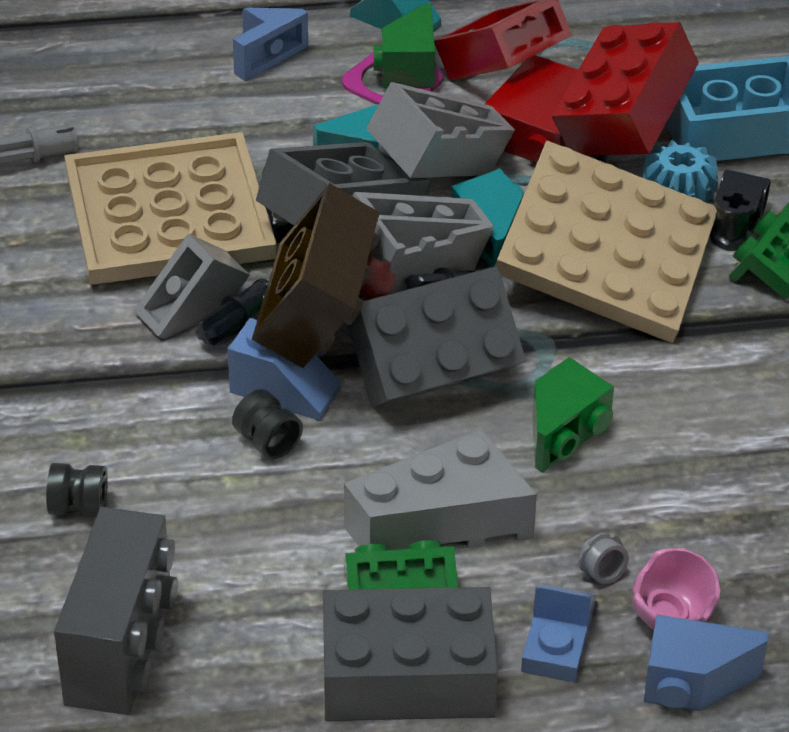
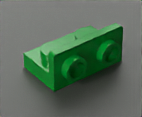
[728,202,789,299]
[344,540,458,590]

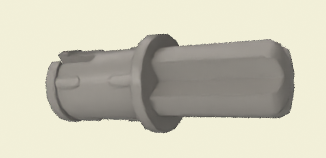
[0,124,78,163]

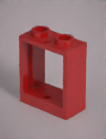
[434,0,572,81]

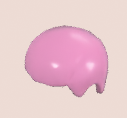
[631,548,721,630]

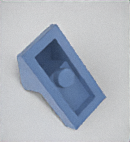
[233,7,308,81]
[521,584,597,683]

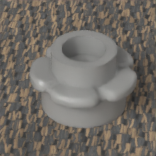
[578,533,629,584]

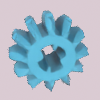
[641,141,719,203]

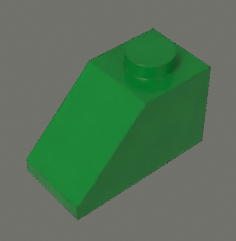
[373,4,435,88]

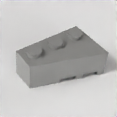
[366,82,515,178]
[353,192,494,297]
[344,429,537,550]

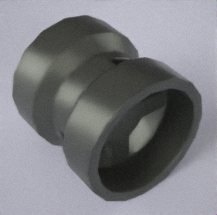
[232,389,303,460]
[46,463,108,517]

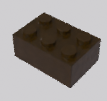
[251,183,380,368]

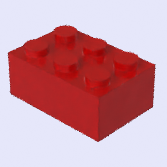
[551,22,699,156]

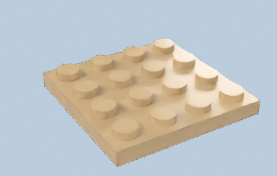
[64,132,277,285]
[495,140,717,343]

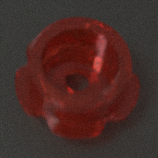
[359,256,396,301]

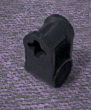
[710,169,771,250]

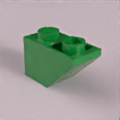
[532,357,614,473]

